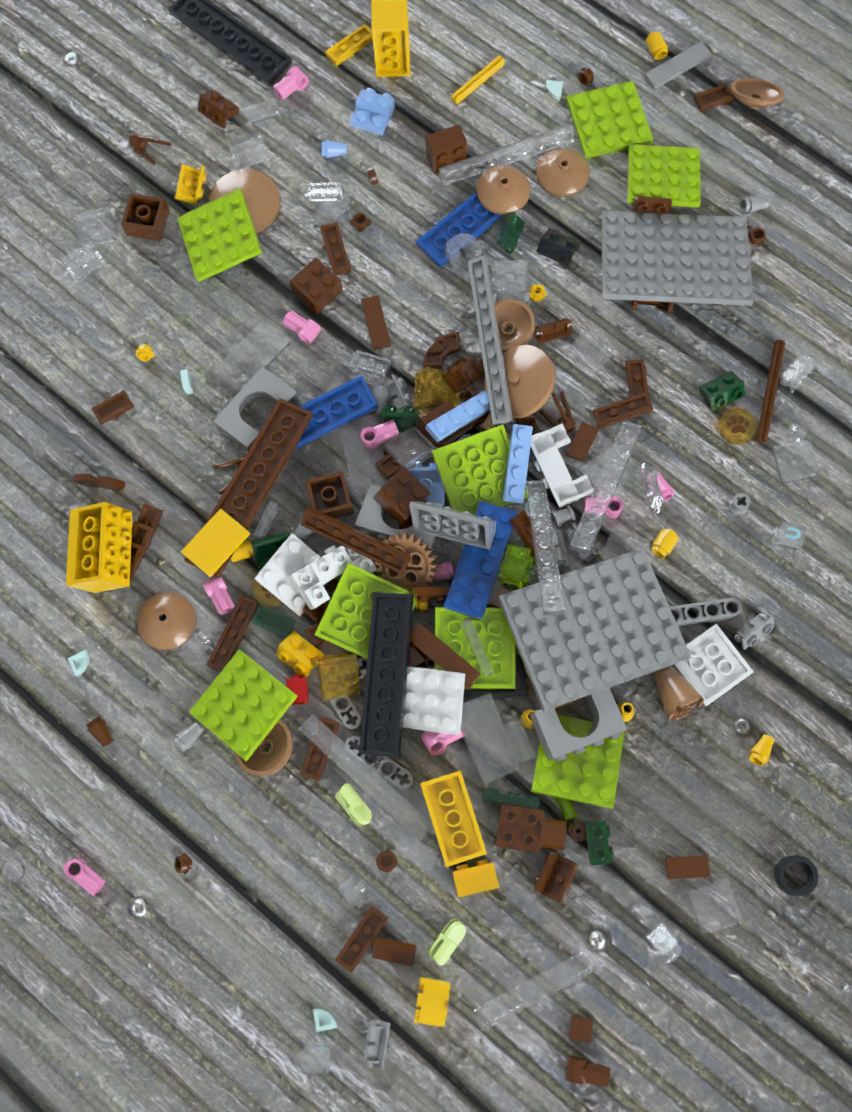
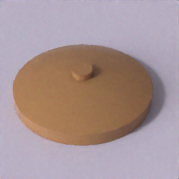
[209,169,280,233]
[484,345,556,419]

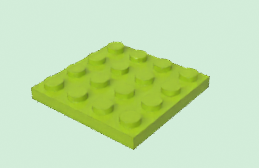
[566,81,653,159]
[627,144,701,208]
[177,188,263,282]
[431,424,529,515]
[314,563,417,659]
[435,607,515,689]
[189,649,298,761]
[531,714,625,809]

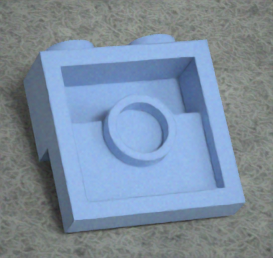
[350,88,395,136]
[406,463,445,506]

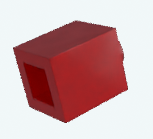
[286,675,309,705]

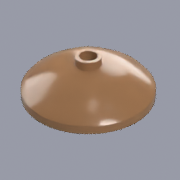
[731,78,784,109]
[536,148,589,197]
[477,165,530,215]
[494,299,535,351]
[137,592,196,650]
[234,719,293,776]

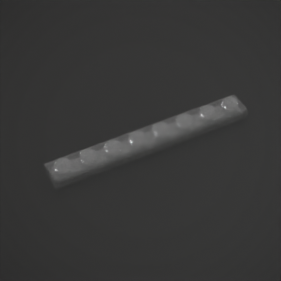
[439,124,574,186]
[570,421,642,554]
[525,480,565,615]
[299,714,433,841]

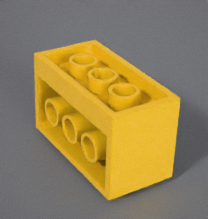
[371,0,411,77]
[66,502,133,593]
[420,771,487,867]

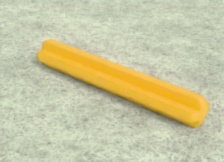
[451,56,505,104]

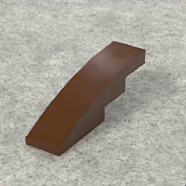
[130,503,164,582]

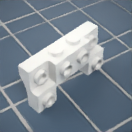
[530,423,595,508]
[288,545,376,610]

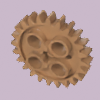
[375,532,438,591]

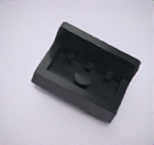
[537,228,581,267]

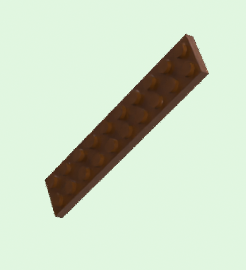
[184,398,313,579]

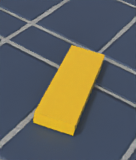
[325,24,373,66]

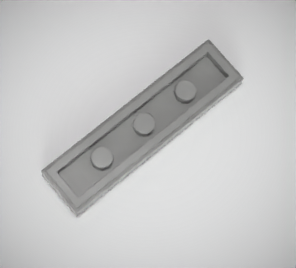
[644,42,711,90]

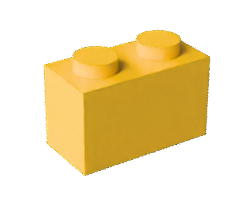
[453,859,499,897]

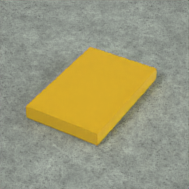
[181,508,250,578]

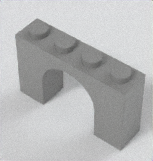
[213,366,299,452]
[355,484,444,549]
[529,688,627,762]

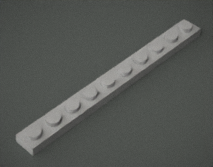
[468,255,513,427]

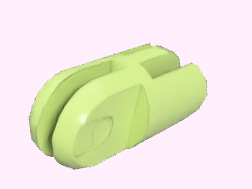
[335,783,372,826]
[428,919,466,966]

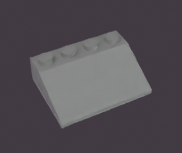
[409,502,496,550]

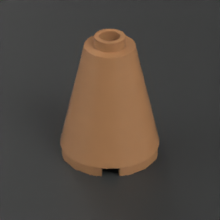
[653,666,704,721]

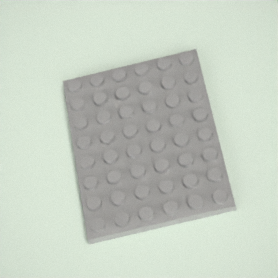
[601,211,754,306]
[498,548,692,712]

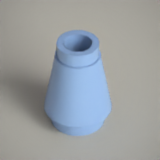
[321,140,347,158]

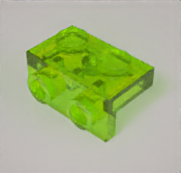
[499,544,534,589]

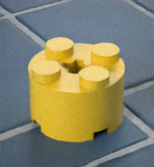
[414,977,450,1027]

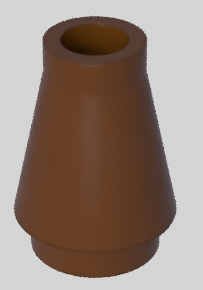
[86,716,114,747]

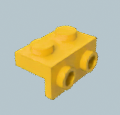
[175,164,207,205]
[276,631,324,678]

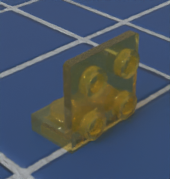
[414,367,458,410]
[310,652,360,701]

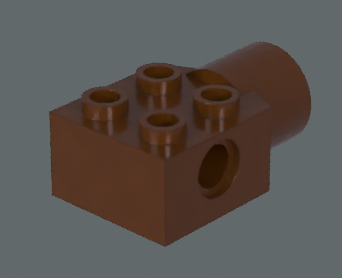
[495,804,567,853]

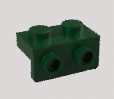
[699,371,745,411]
[380,405,419,433]
[251,532,290,569]
[585,821,614,866]

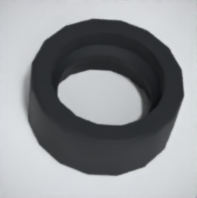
[774,855,819,896]

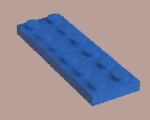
[416,183,504,268]
[261,375,379,450]
[444,501,517,620]

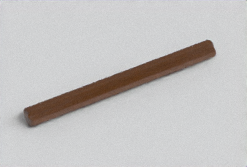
[756,339,785,443]

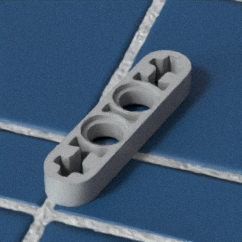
[345,736,413,789]

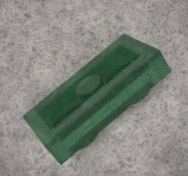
[497,212,525,254]
[251,605,296,638]

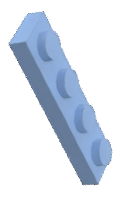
[425,391,491,442]
[503,424,533,503]

